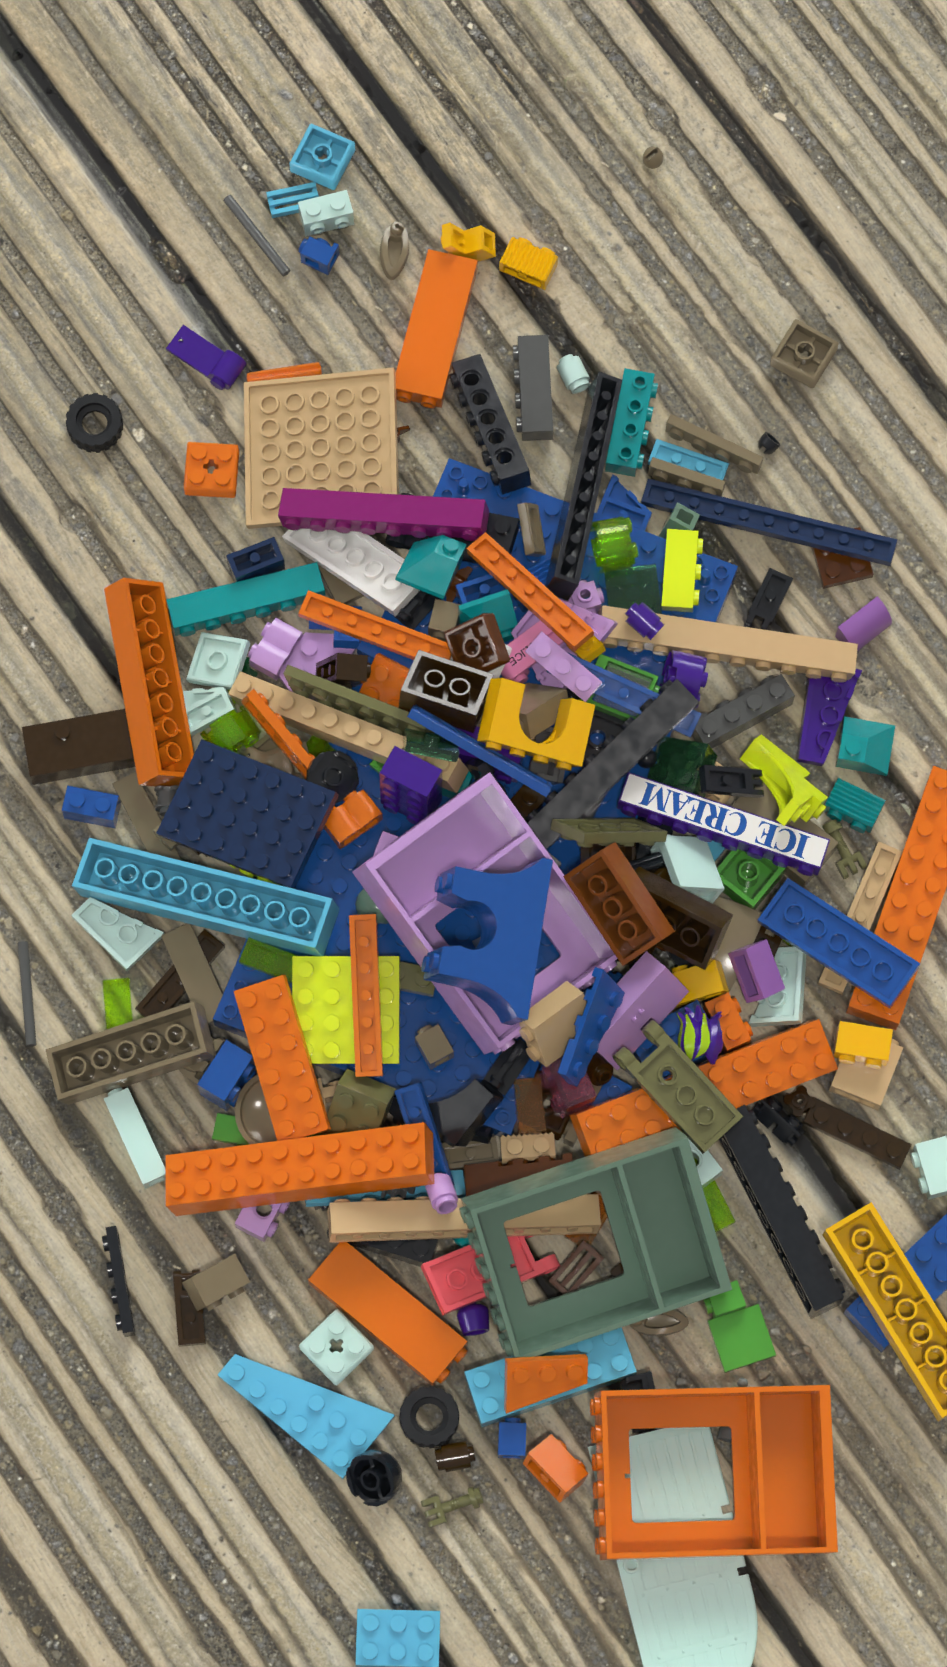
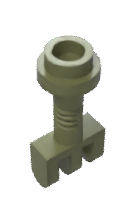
[822,819,867,879]
[421,1487,484,1528]

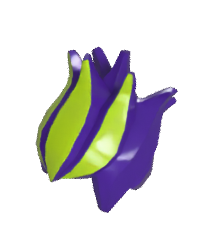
[677,1005,723,1065]

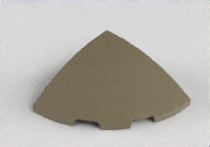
[713,896,762,991]

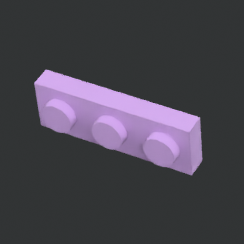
[525,631,603,702]

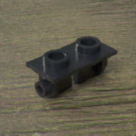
[393,590,441,630]
[483,1038,530,1096]
[753,1097,806,1147]

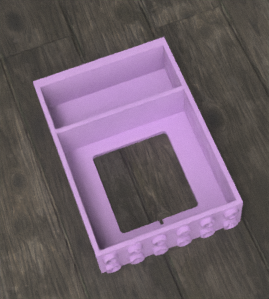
[352,772,618,1055]

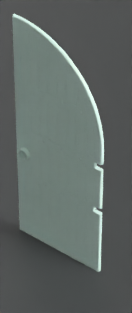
[587,1427,758,1667]

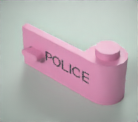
[501,620,564,684]

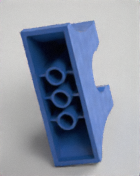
[421,858,553,1025]

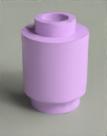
[425,1173,458,1214]

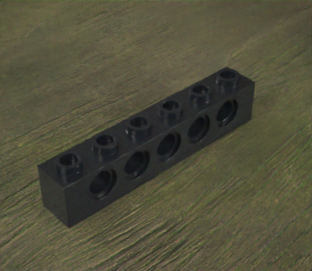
[449,354,531,495]

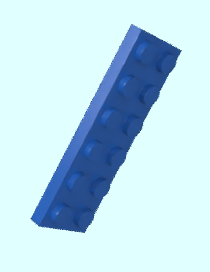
[758,878,920,1008]

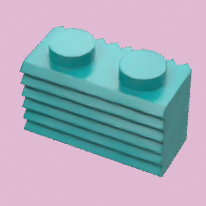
[824,778,886,833]

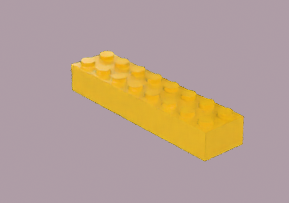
[822,1202,947,1422]

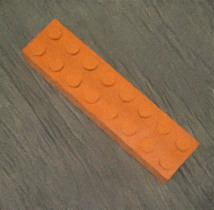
[104,578,194,786]

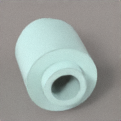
[556,354,590,394]

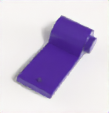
[166,325,247,390]

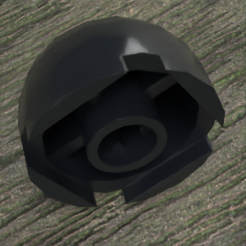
[346,1449,402,1507]

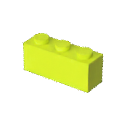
[661,529,703,612]

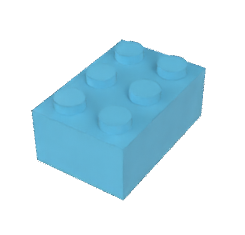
[356,1609,440,1667]

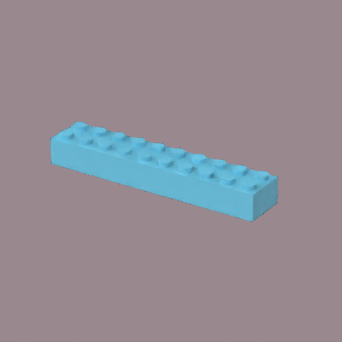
[72,838,340,956]

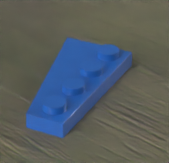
[557,967,625,1087]

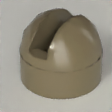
[643,146,663,169]

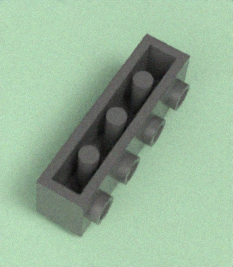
[513,335,553,441]
[692,674,795,753]

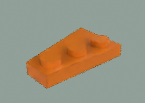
[504,1354,588,1414]

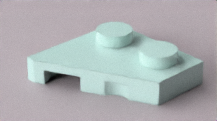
[183,687,237,736]

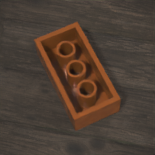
[563,842,675,966]

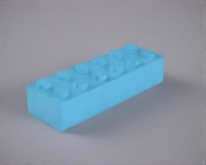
[464,1327,637,1428]

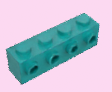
[605,368,658,477]

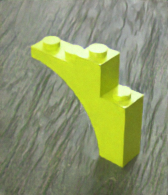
[740,734,828,826]

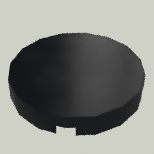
[306,751,359,803]

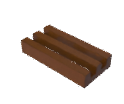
[549,1240,604,1294]

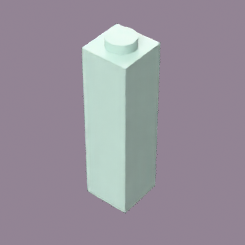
[104,1088,166,1189]

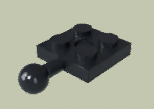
[583,709,657,769]

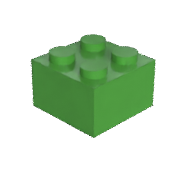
[717,849,786,910]

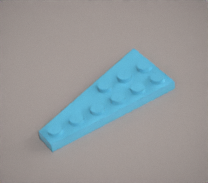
[218,1354,395,1479]

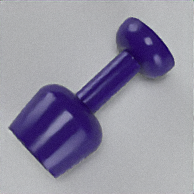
[457,1302,489,1336]

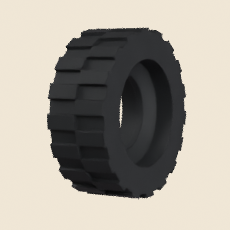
[66,393,123,453]
[399,1386,459,1449]

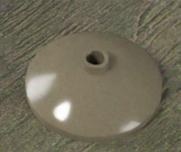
[235,1075,277,1144]

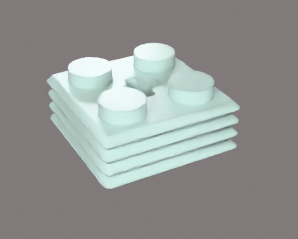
[299,1309,374,1386]

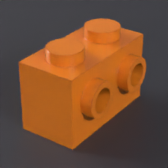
[703,992,753,1054]
[523,1434,589,1503]

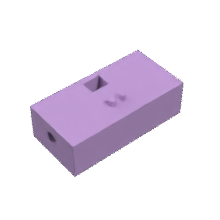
[597,951,689,1070]

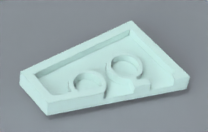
[749,946,807,1027]

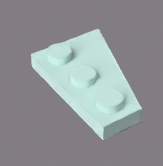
[71,897,165,971]

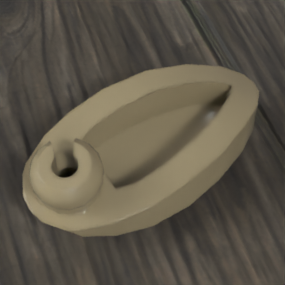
[380,221,409,280]
[630,1309,689,1336]

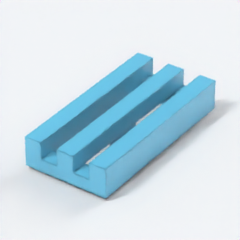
[266,182,319,218]

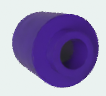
[625,602,665,640]

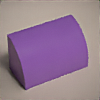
[835,596,892,651]
[728,939,785,1003]

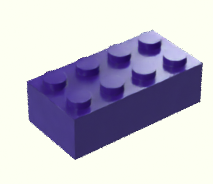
[379,746,442,825]

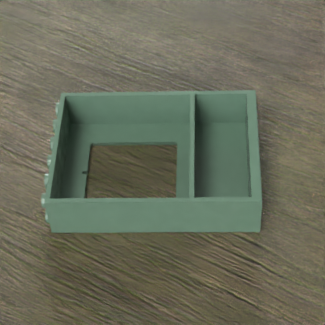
[459,1127,732,1358]

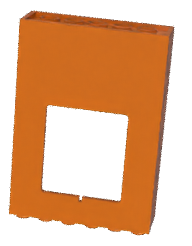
[590,1385,838,1560]

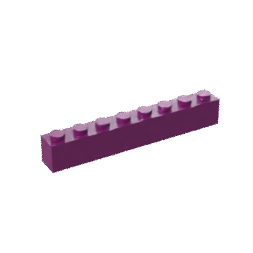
[278,488,489,541]

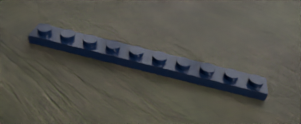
[641,479,898,567]

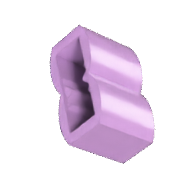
[248,618,303,681]

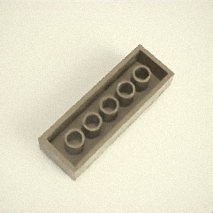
[46,1001,216,1105]

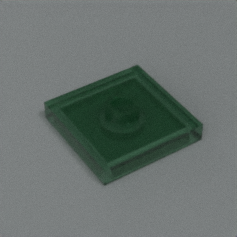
[403,728,459,762]

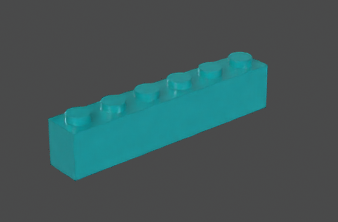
[166,562,325,637]

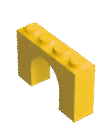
[477,678,595,771]

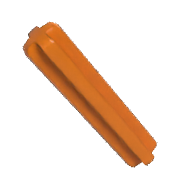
[246,362,322,382]

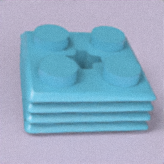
[289,124,355,190]

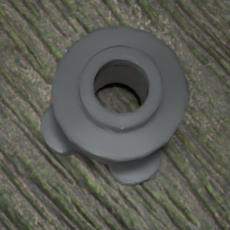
[154,785,179,816]

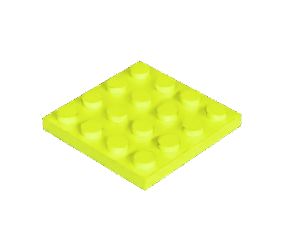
[292,956,400,1064]

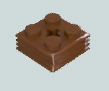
[444,613,510,672]

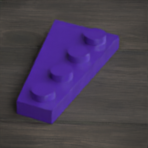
[796,669,862,766]

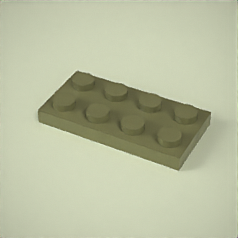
[551,817,668,847]

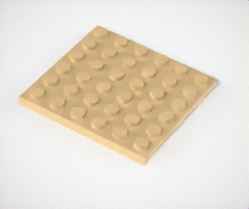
[244,367,399,529]

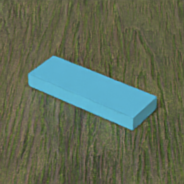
[648,439,729,480]

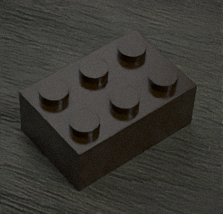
[399,650,494,733]

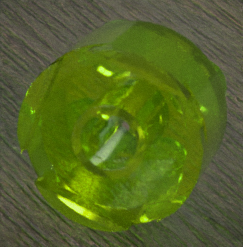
[590,516,638,574]
[200,706,261,753]

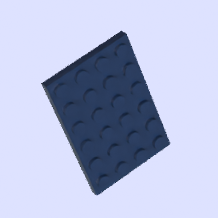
[156,739,339,889]

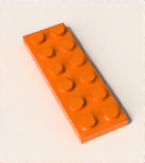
[234,975,331,1141]

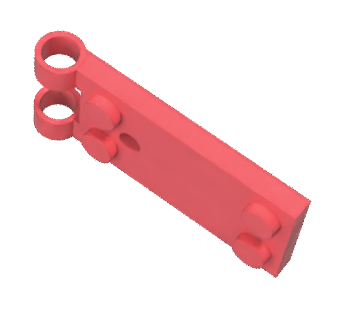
[420,1236,561,1316]

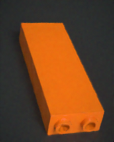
[396,249,478,409]
[308,1242,468,1386]

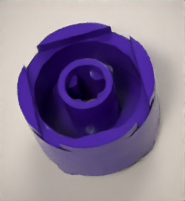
[659,650,708,708]

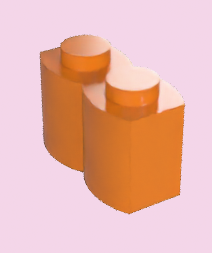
[324,789,382,849]

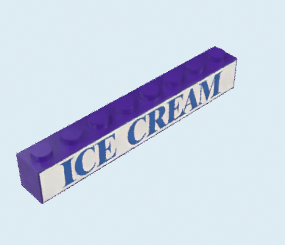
[617,772,830,876]

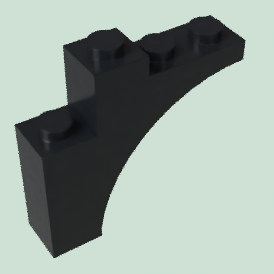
[389,1079,504,1147]

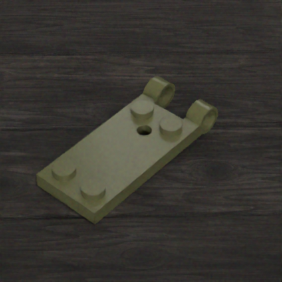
[613,1020,743,1154]

